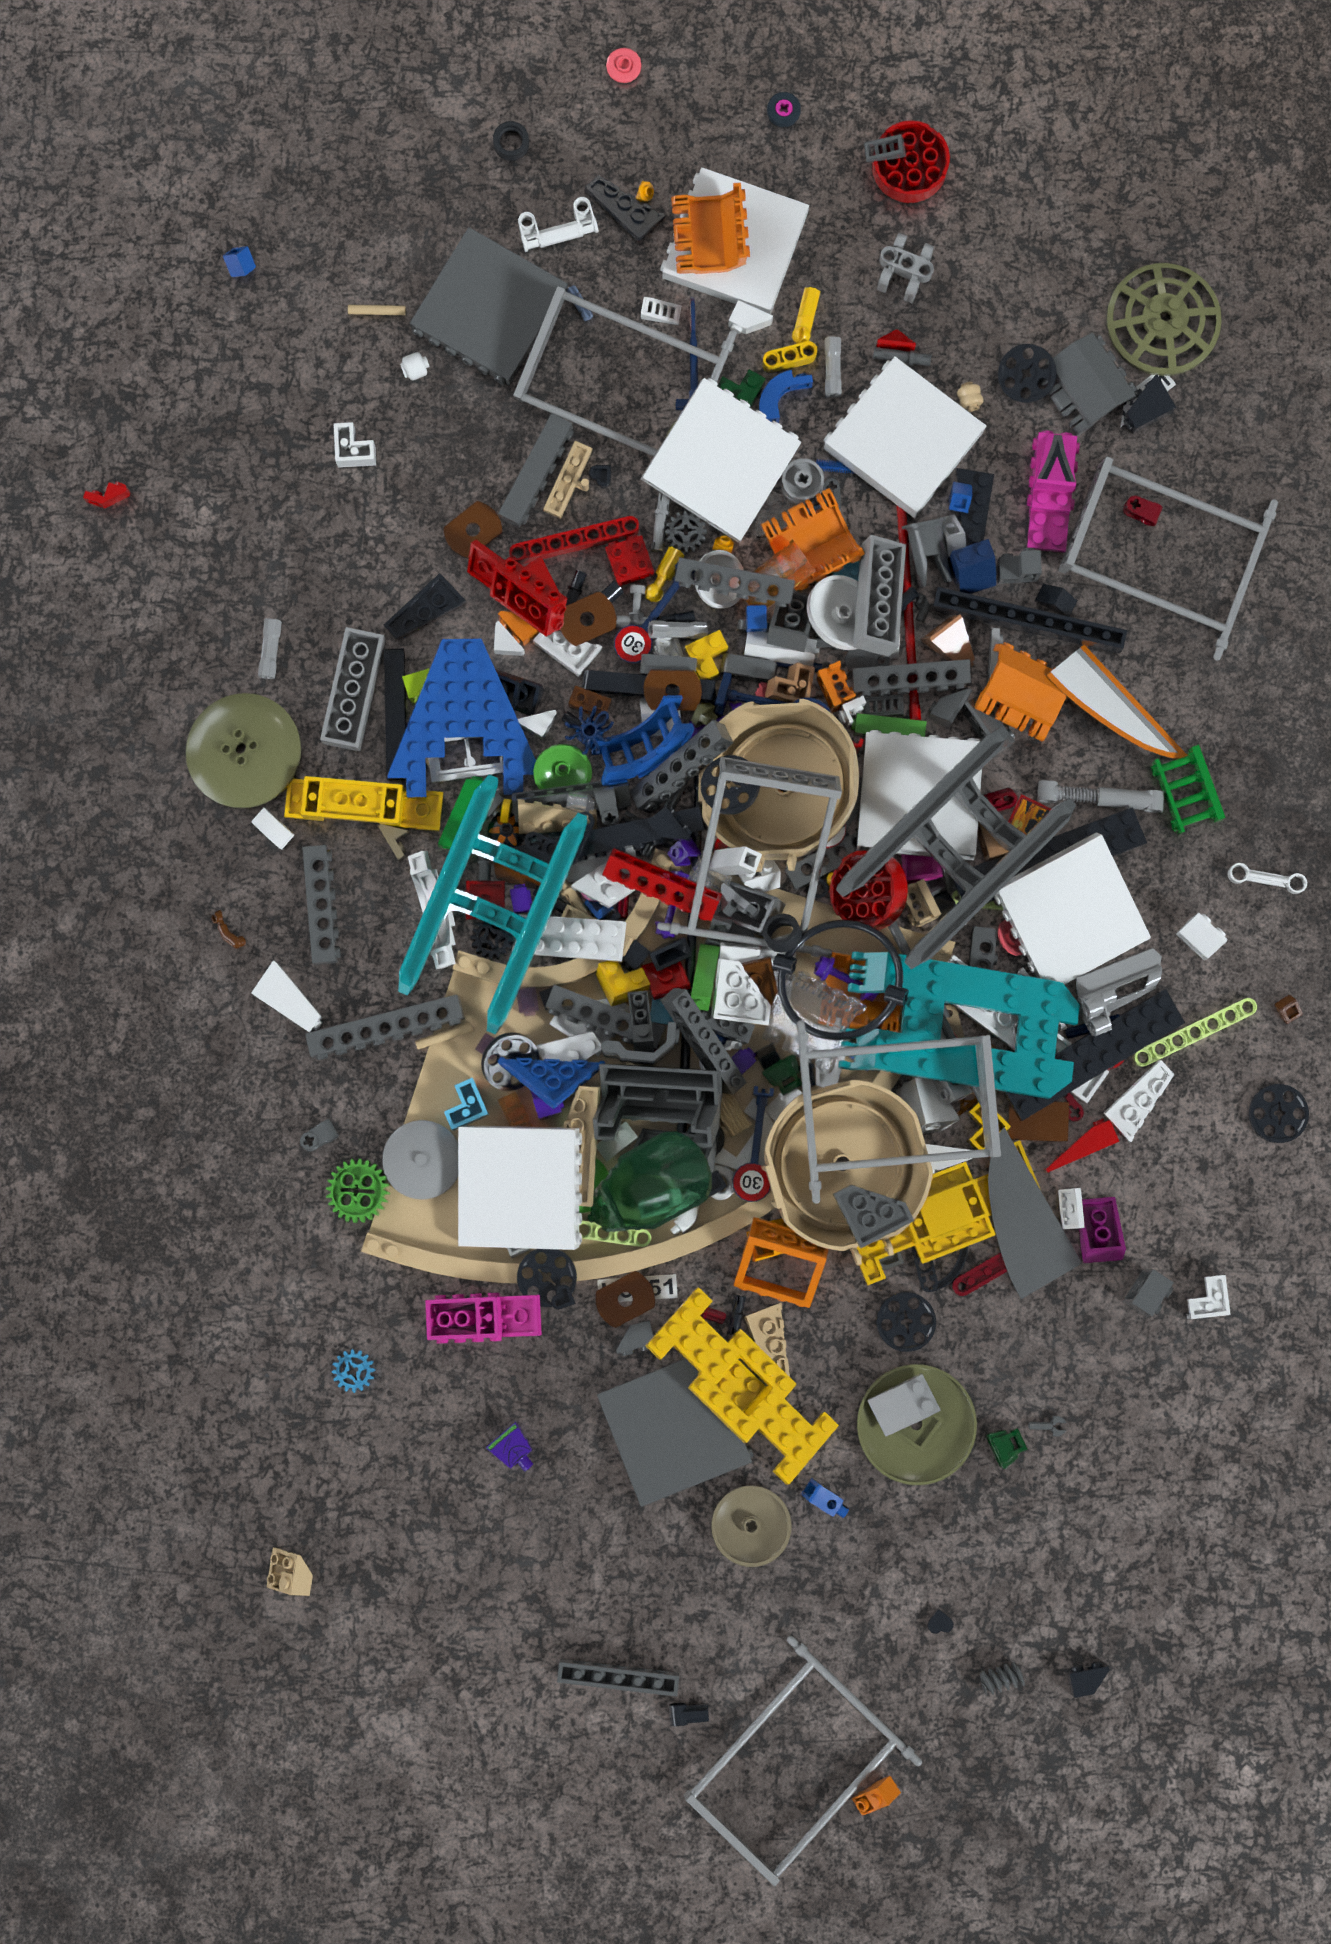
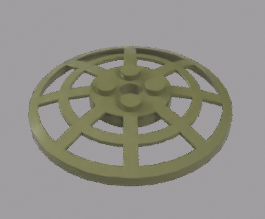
[1106,263,1222,376]

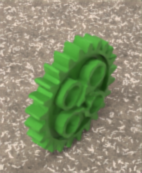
[326,1159,390,1223]

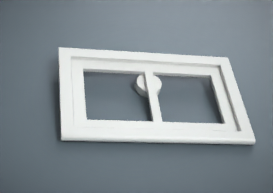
[428,737,503,783]

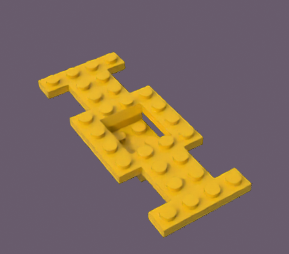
[857,1140,1040,1286]
[645,1287,839,1485]

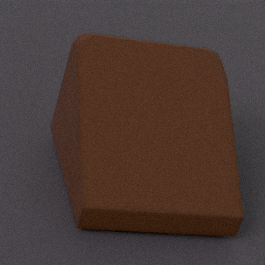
[1274,995,1303,1024]

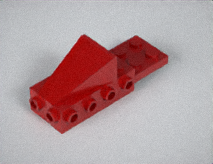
[467,540,567,637]

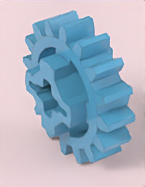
[332,1349,376,1393]

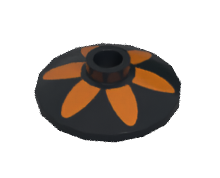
[487,813,526,847]

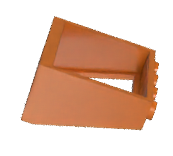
[733,1217,828,1308]

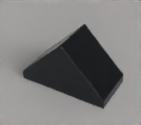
[1035,584,1078,617]

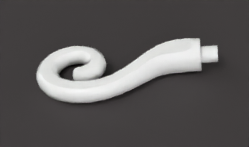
[670,1165,735,1236]

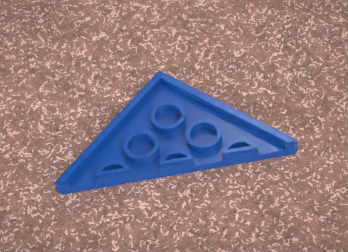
[498,1057,606,1109]

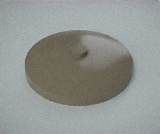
[711,1485,792,1567]

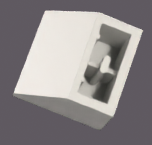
[1176,913,1228,961]

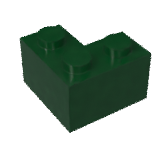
[717,369,766,408]

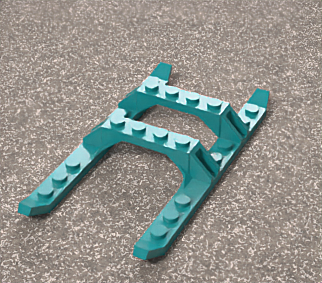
[398,774,588,1034]

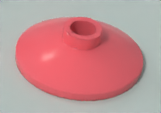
[998,920,1023,956]

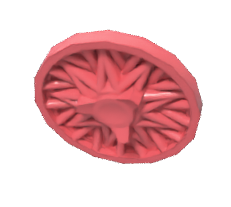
[606,48,642,83]

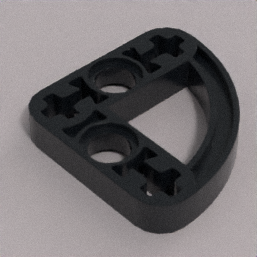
[911,1228,968,1292]

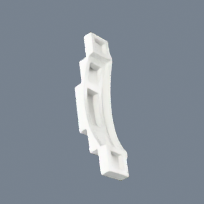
[408,851,456,969]

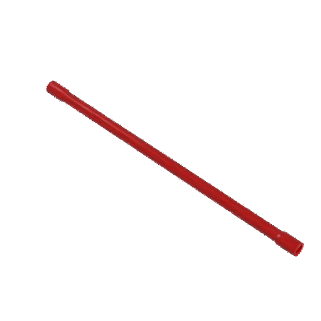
[897,506,921,721]

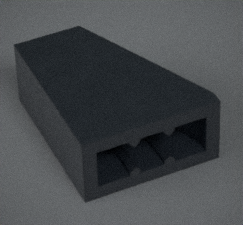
[1124,374,1176,434]

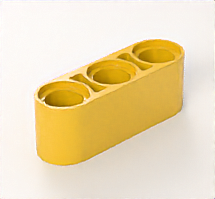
[762,341,817,373]

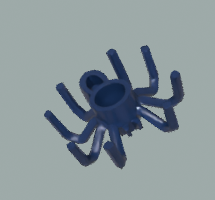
[565,706,614,756]

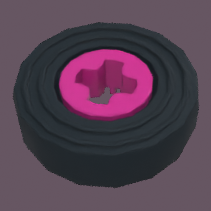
[767,92,801,127]

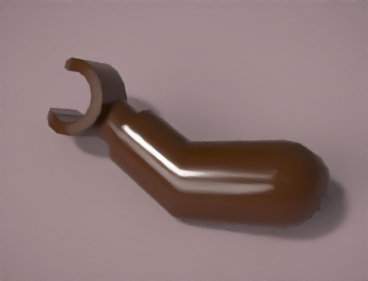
[211,910,246,949]

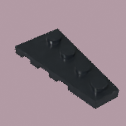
[956,468,994,546]
[383,573,466,640]

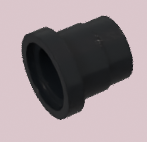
[815,879,828,899]

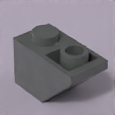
[616,1320,654,1356]

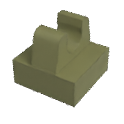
[691,702,718,725]

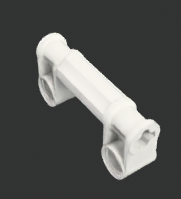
[518,197,599,252]

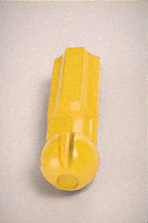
[792,287,821,344]
[645,547,685,602]

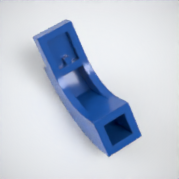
[759,370,813,423]

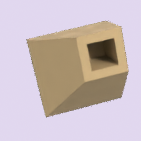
[267,1547,313,1596]

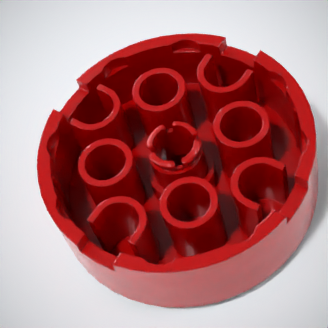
[872,120,950,203]
[830,850,908,930]

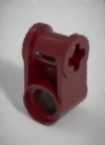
[1123,495,1163,526]

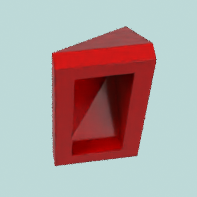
[876,329,916,352]

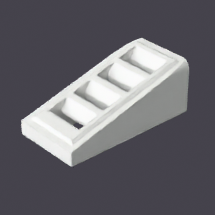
[641,297,682,325]

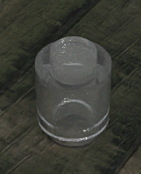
[566,792,595,813]

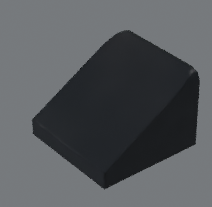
[755,1043,781,1070]

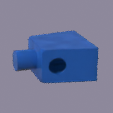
[801,1478,849,1518]

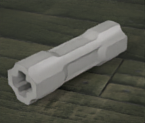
[824,337,842,398]
[258,618,282,679]
[648,620,708,639]

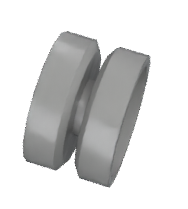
[781,458,824,506]

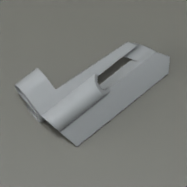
[1076,948,1162,1036]

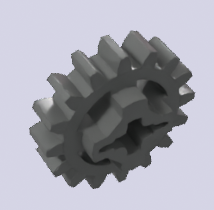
[665,511,707,554]

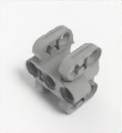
[877,232,935,304]

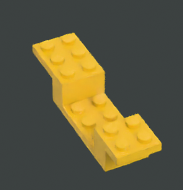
[284,776,444,831]

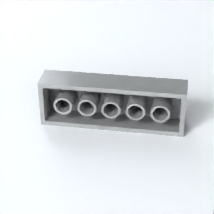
[853,535,906,657]
[320,627,386,752]

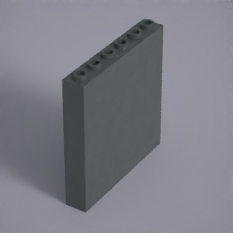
[410,227,568,386]
[597,1358,754,1507]

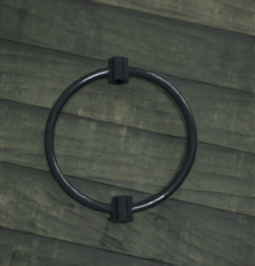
[772,920,909,1040]

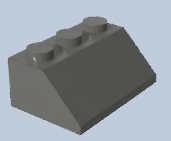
[961,695,1015,758]

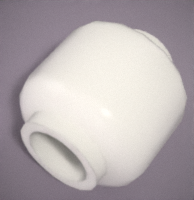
[400,352,430,381]

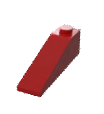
[1043,1118,1120,1173]

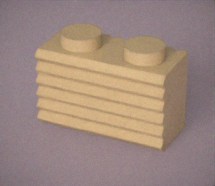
[720,1094,752,1138]

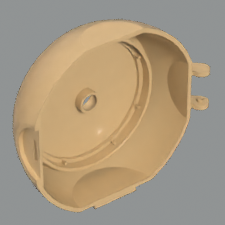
[698,699,859,872]
[761,1080,933,1266]

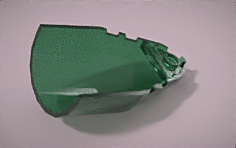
[588,1131,712,1232]

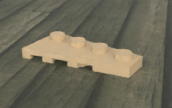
[744,1303,790,1377]

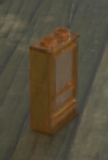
[738,539,816,608]

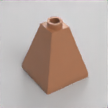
[921,615,975,667]

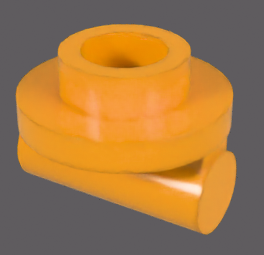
[635,181,654,202]
[713,535,734,554]

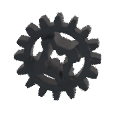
[471,921,513,961]

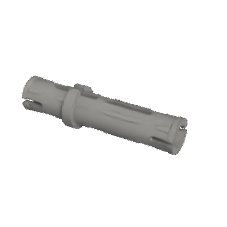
[651,493,670,552]

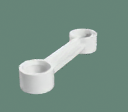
[1228,863,1307,894]

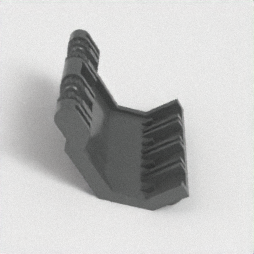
[1039,333,1138,436]
[601,1022,680,1066]

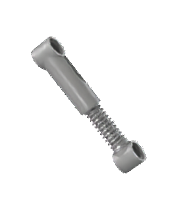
[1037,780,1164,813]

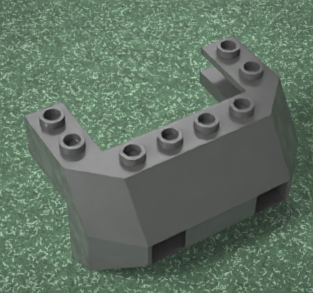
[593,1064,722,1148]

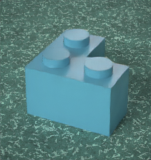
[444,1078,489,1131]

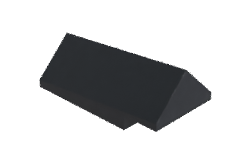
[495,669,545,716]

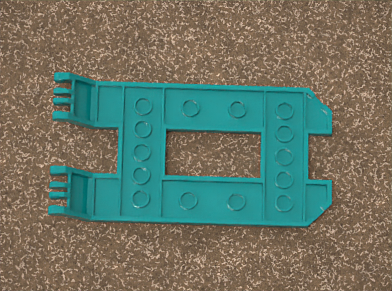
[838,951,1080,1099]

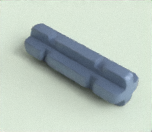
[567,285,593,321]

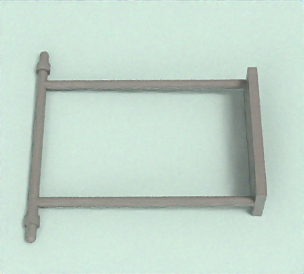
[513,286,737,456]
[1058,456,1278,661]
[657,757,842,957]
[796,1020,1001,1204]
[683,1636,922,1887]

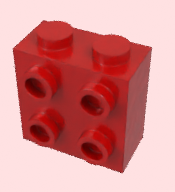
[605,535,654,587]

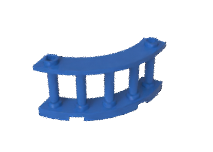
[591,695,694,786]

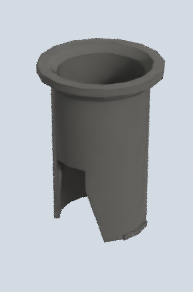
[902,518,953,588]

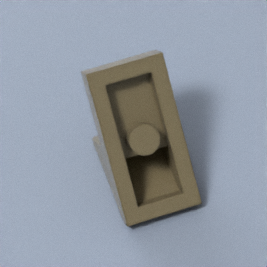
[378,824,409,862]

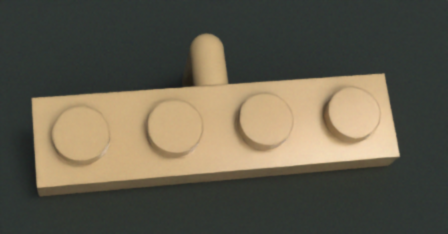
[543,441,593,519]

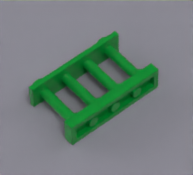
[1151,745,1226,835]

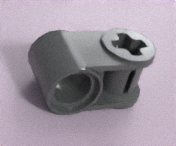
[594,786,619,826]
[300,1119,339,1151]

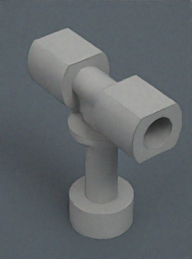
[616,585,648,628]

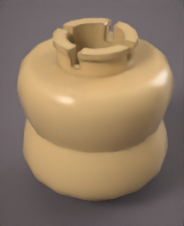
[957,382,983,412]

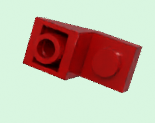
[83,482,130,508]

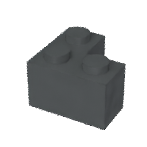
[997,548,1042,584]

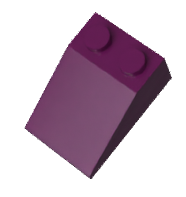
[1078,1197,1126,1263]

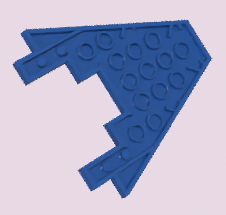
[387,638,536,797]

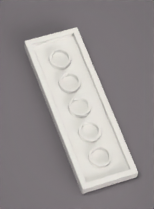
[512,914,626,962]

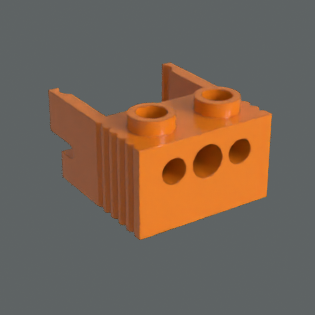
[816,661,856,713]

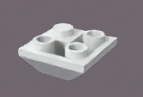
[738,860,780,892]

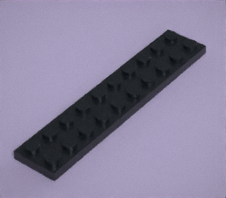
[952,807,1147,904]
[1003,989,1185,1121]

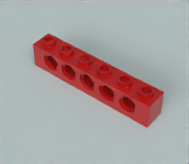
[602,848,722,921]

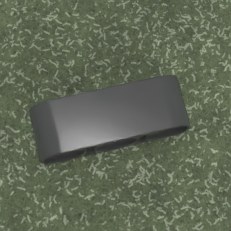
[640,654,697,675]
[719,654,778,683]

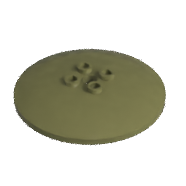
[186,693,301,808]
[857,1364,977,1485]

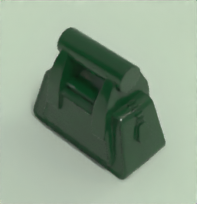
[762,1054,802,1096]
[985,1428,1028,1469]

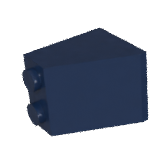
[948,539,997,594]

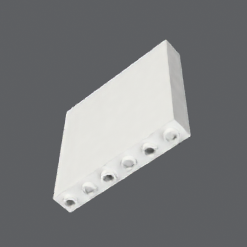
[660,167,809,315]
[823,357,986,518]
[641,378,801,542]
[856,730,982,860]
[994,833,1151,985]
[458,1125,582,1250]

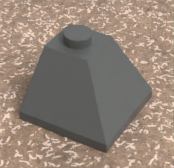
[928,688,973,729]

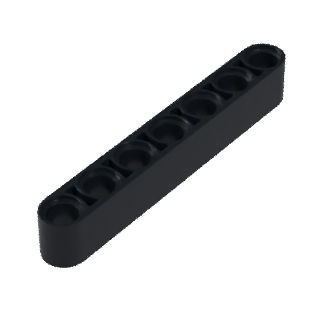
[384,648,406,781]
[582,670,716,702]

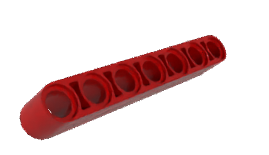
[509,516,639,565]

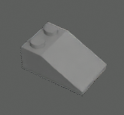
[867,1373,941,1436]

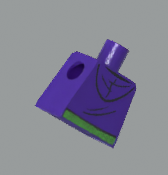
[486,1422,533,1472]

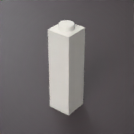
[744,632,820,667]
[709,847,762,876]

